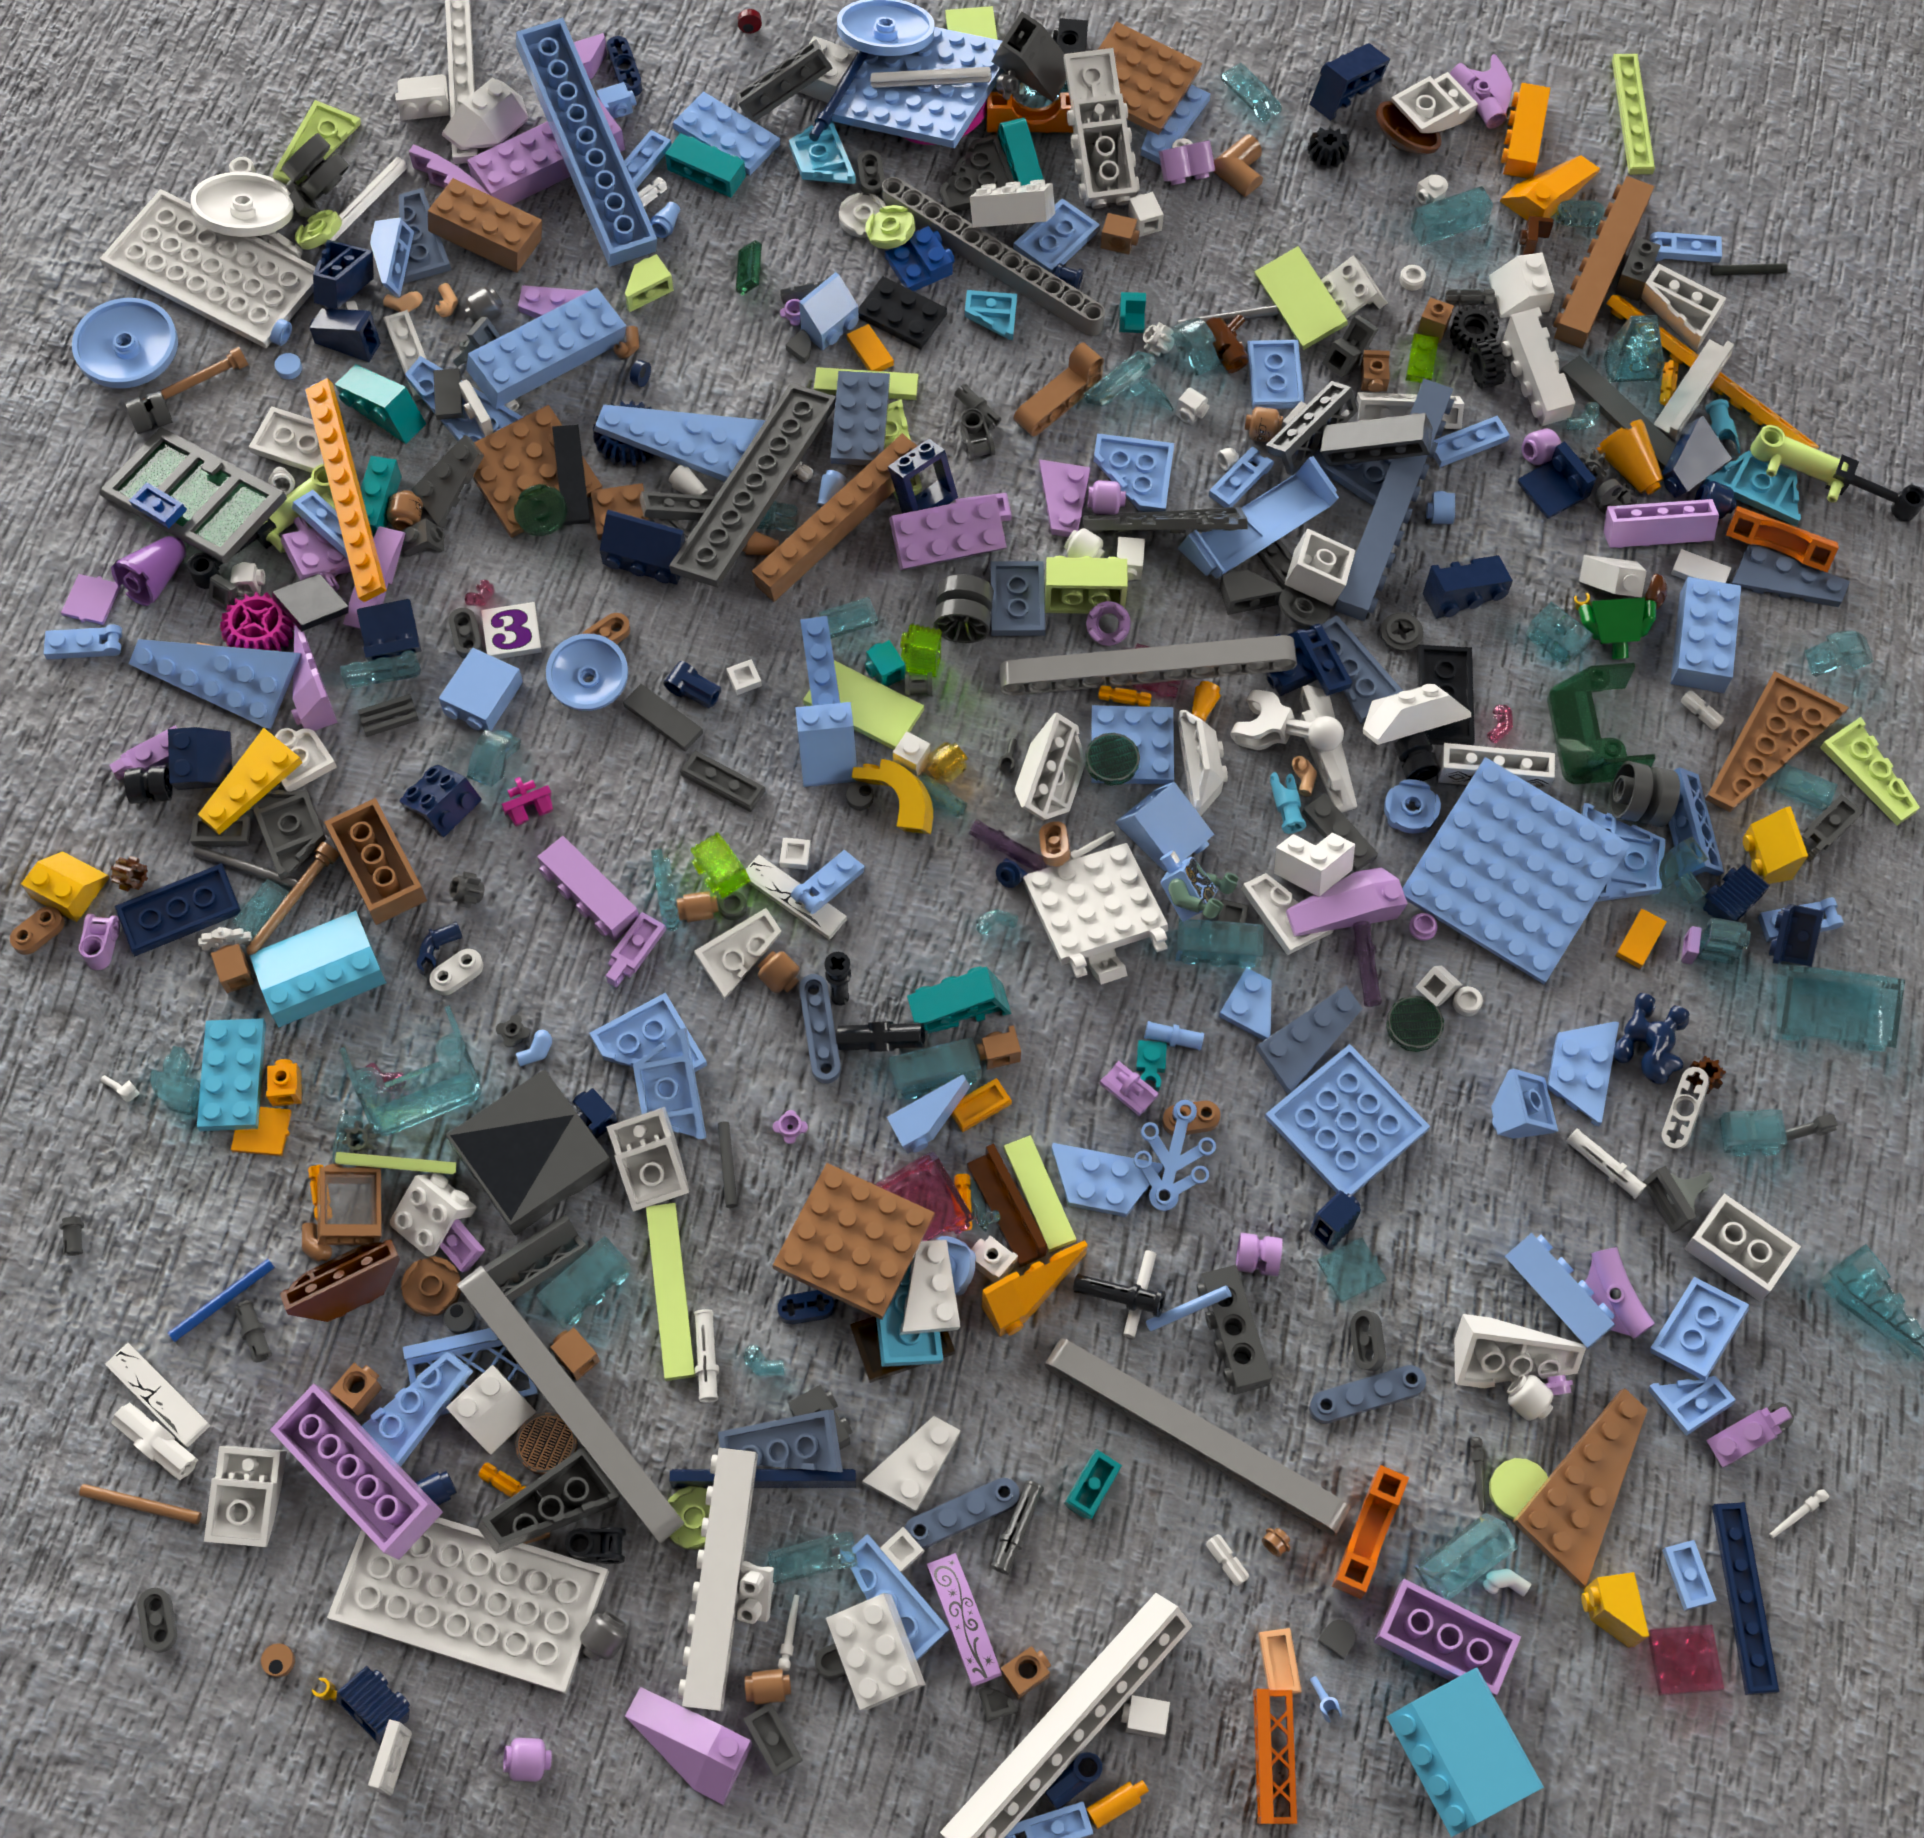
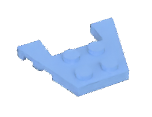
[1581,803,1665,902]

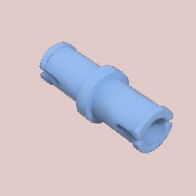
[1144,1021,1204,1051]

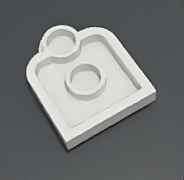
[275,728,337,792]

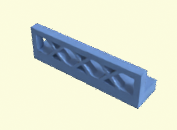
[1668,767,1724,879]

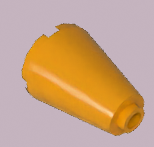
[1596,419,1663,495]

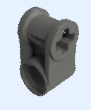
[960,408,995,461]

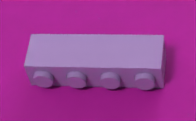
[1604,499,1719,548]
[537,836,639,941]

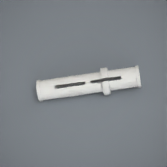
[1566,1128,1647,1199]
[694,1309,719,1403]

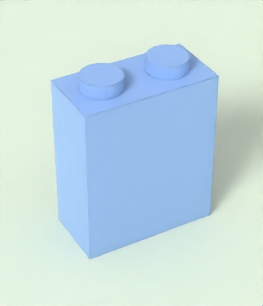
[439,647,523,733]

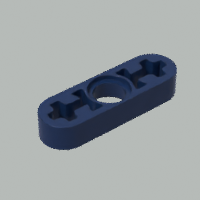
[607,36,642,96]

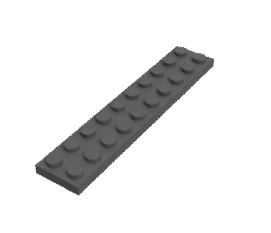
[669,383,836,588]

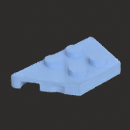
[1547,1022,1619,1126]
[633,1028,707,1139]
[1051,1143,1163,1217]

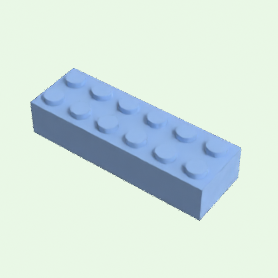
[466,288,626,409]

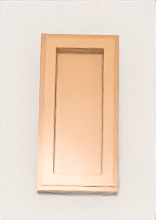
[1258,1628,1302,1698]

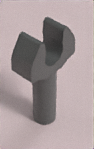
[1780,1114,1838,1142]

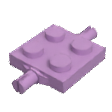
[281,517,351,591]

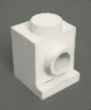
[971,1236,1018,1283]

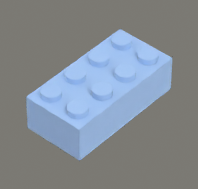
[1670,577,1741,693]

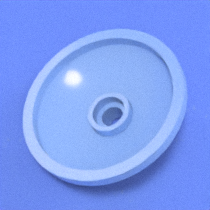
[546,634,628,711]

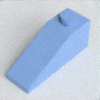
[370,217,414,297]
[887,1075,970,1153]

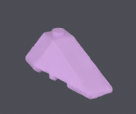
[291,625,338,731]
[1286,867,1408,937]

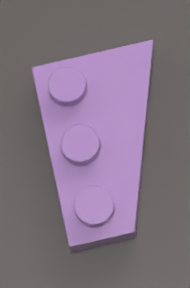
[518,285,589,318]

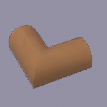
[1213,134,1263,197]

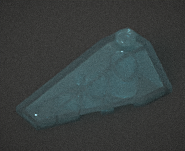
[1604,315,1665,382]
[1820,1244,1924,1362]

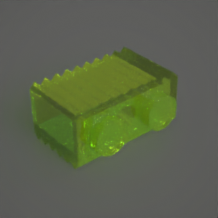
[900,623,941,677]
[690,832,751,899]

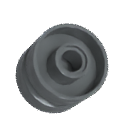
[281,133,350,202]
[933,574,994,643]
[1610,761,1680,827]

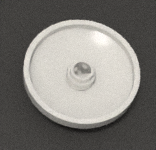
[191,172,294,237]

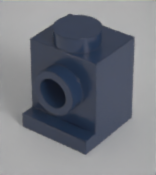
[572,1088,618,1139]

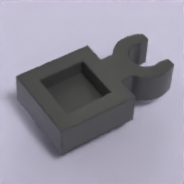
[286,179,320,218]

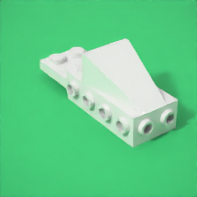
[1063,48,1140,209]

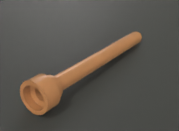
[142,346,248,400]
[246,842,340,955]

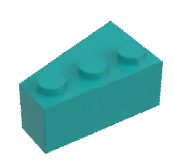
[907,966,1011,1034]

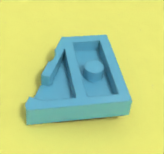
[965,290,1017,340]

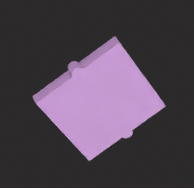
[61,574,121,625]

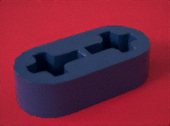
[777,1290,834,1325]

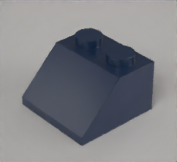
[168,727,233,790]

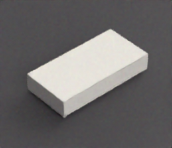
[1671,549,1731,583]

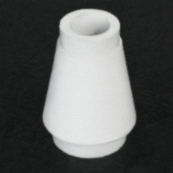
[668,465,708,496]
[268,467,295,495]

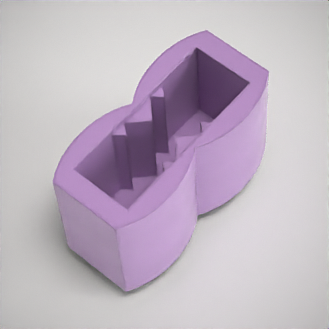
[1159,140,1215,185]

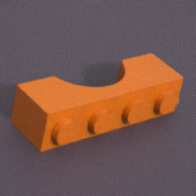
[987,92,1073,133]
[1726,506,1839,573]
[1332,1465,1409,1599]

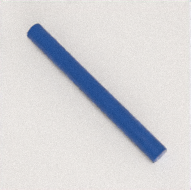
[168,1259,275,1342]

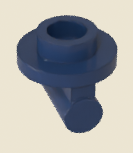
[996,858,1029,888]

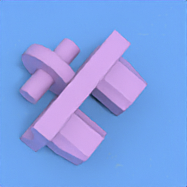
[1100,1061,1159,1117]

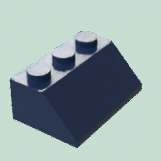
[600,510,685,585]

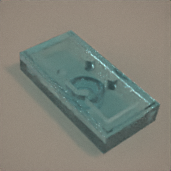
[232,878,289,937]

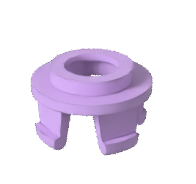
[1086,601,1131,646]

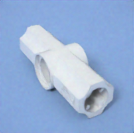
[111,1402,198,1480]

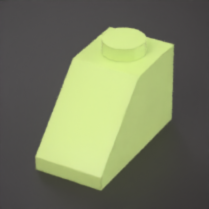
[625,254,674,312]

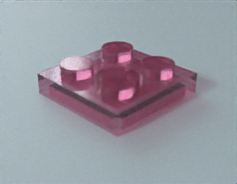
[1648,1624,1724,1696]

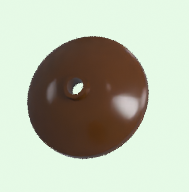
[1376,101,1442,155]

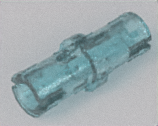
[918,772,967,818]

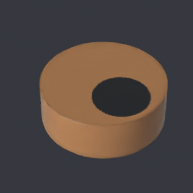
[261,1643,295,1678]

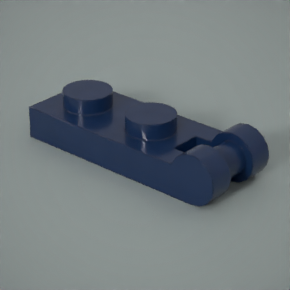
[1293,623,1353,696]

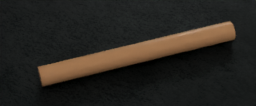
[79,1484,202,1525]

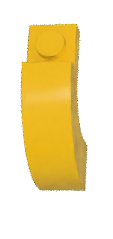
[852,759,933,835]

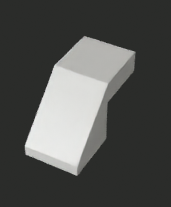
[1086,948,1128,985]

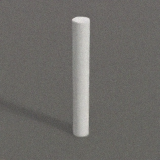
[1123,1250,1157,1338]

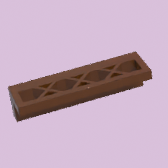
[967,1143,1047,1268]

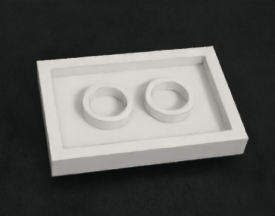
[249,406,324,473]

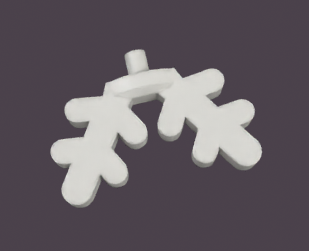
[198,927,253,951]

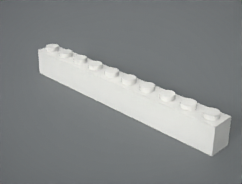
[940,1593,1192,1838]

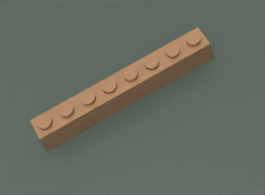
[1553,176,1655,349]
[752,433,917,602]

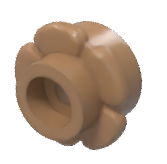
[1262,1528,1290,1557]

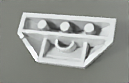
[442,78,528,150]
[1363,684,1471,745]
[1177,710,1228,816]
[1015,713,1085,821]

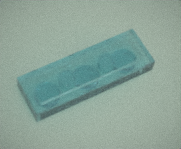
[1083,351,1157,407]

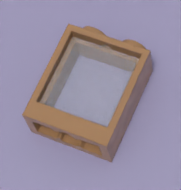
[317,1164,382,1245]

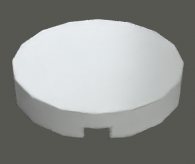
[839,193,886,238]

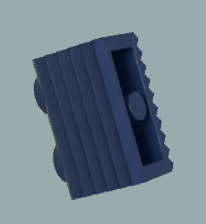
[1703,864,1770,930]
[1309,1190,1361,1250]
[336,1666,410,1745]

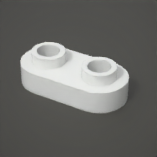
[430,949,483,995]

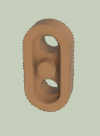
[582,613,630,644]
[1039,822,1071,867]
[10,906,65,955]
[1162,1101,1221,1135]

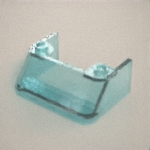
[339,1005,482,1136]

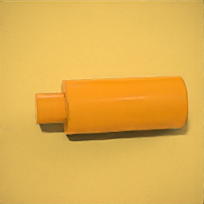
[1086,1780,1149,1830]

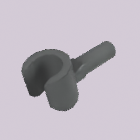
[998,738,1017,773]

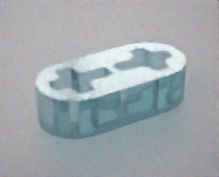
[1555,200,1605,227]

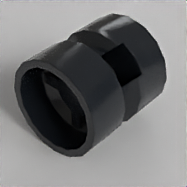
[1394,732,1441,781]
[124,765,173,804]

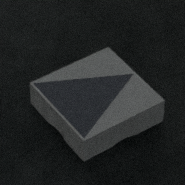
[446,1069,613,1236]

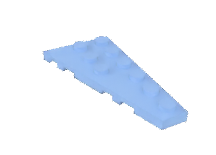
[405,356,523,442]
[594,405,766,482]
[129,639,301,729]

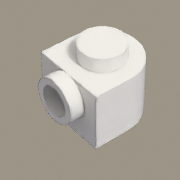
[1415,175,1448,211]
[1175,387,1209,425]
[230,562,265,596]

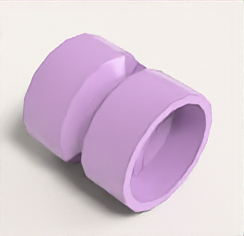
[1236,1232,1283,1276]

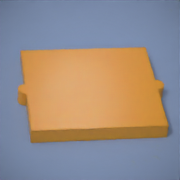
[231,1107,292,1156]

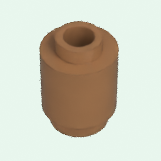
[677,891,719,923]
[745,1669,791,1705]

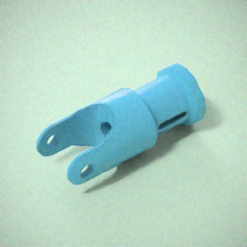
[1705,399,1740,454]
[1270,772,1306,834]

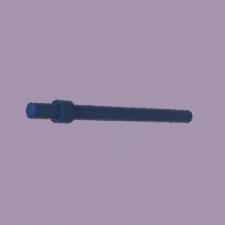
[809,51,869,141]

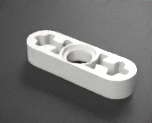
[1662,1067,1709,1149]

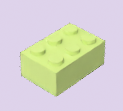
[1045,556,1128,614]

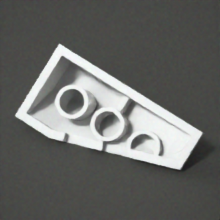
[1454,1314,1586,1388]

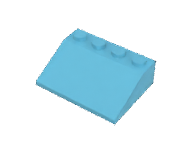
[250,911,386,1027]
[1386,1667,1544,1837]

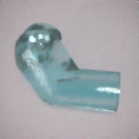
[1566,402,1600,431]
[976,909,1018,934]
[743,1344,784,1376]

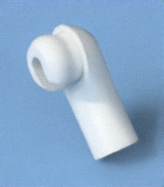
[1483,1569,1532,1597]

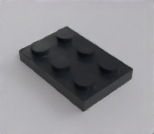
[858,276,947,350]

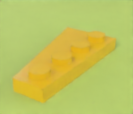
[198,728,302,835]

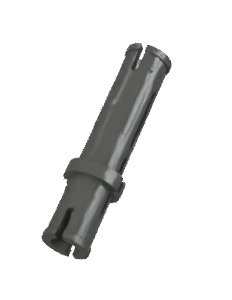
[991,1481,1044,1575]

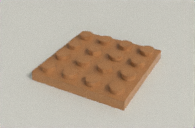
[1098,21,1202,135]
[472,405,602,538]
[773,1163,935,1320]

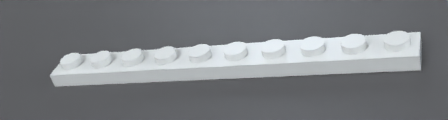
[445,0,478,164]

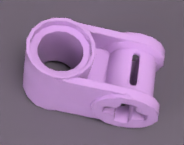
[79,914,120,970]

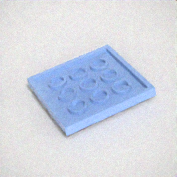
[1265,1044,1430,1195]

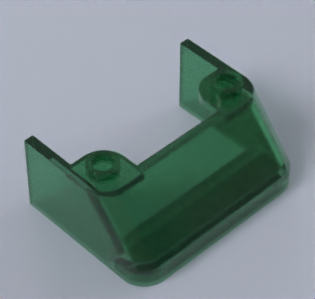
[1547,663,1656,784]

